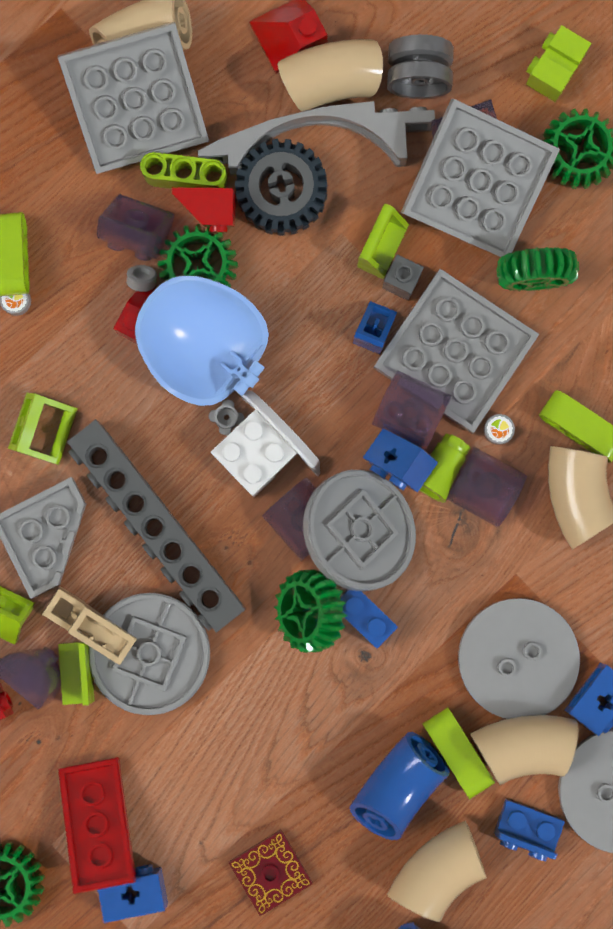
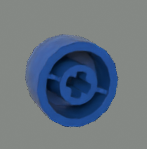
[350,732,450,840]

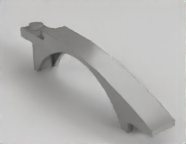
[198,101,435,175]

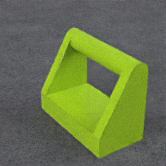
[357,204,409,279]
[8,393,77,465]

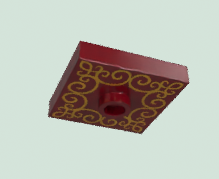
[229,829,313,916]

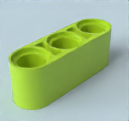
[140,152,228,189]
[0,212,29,297]
[539,390,613,463]
[422,707,495,799]

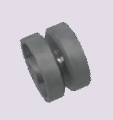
[387,34,454,99]

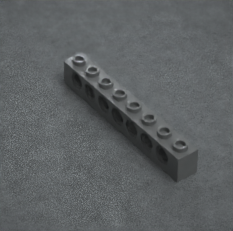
[67,419,246,633]

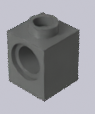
[382,255,424,301]

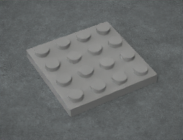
[58,22,209,174]
[401,99,560,257]
[374,269,539,434]

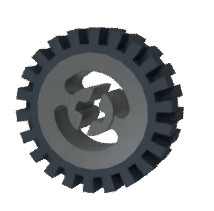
[235,139,327,236]

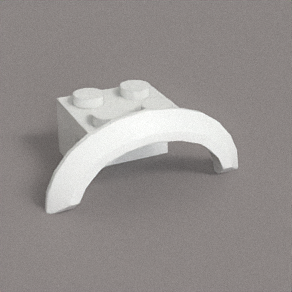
[211,390,320,497]

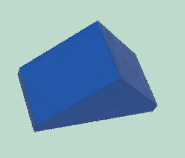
[353,301,397,354]

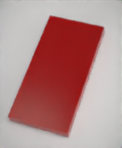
[58,757,136,894]

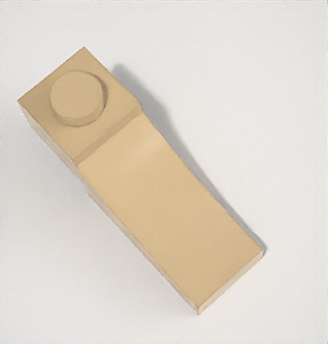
[42,586,137,665]

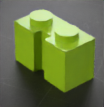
[526,25,592,102]

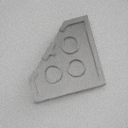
[0,477,87,599]

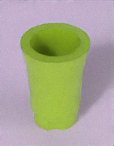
[419,433,470,503]

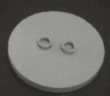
[303,470,416,591]
[89,593,211,715]
[458,598,580,719]
[558,729,613,853]

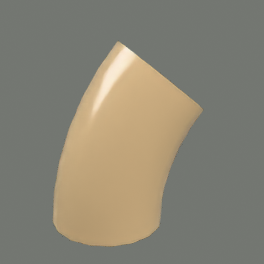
[89,0,192,50]
[278,39,383,112]
[548,446,613,549]
[470,715,578,785]
[387,821,487,922]

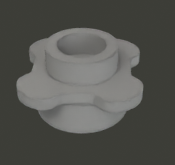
[209,400,244,435]

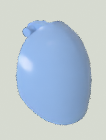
[135,276,269,406]

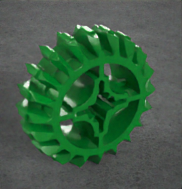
[542,108,613,189]
[157,224,238,288]
[496,247,579,291]
[274,570,347,653]
[0,841,45,927]

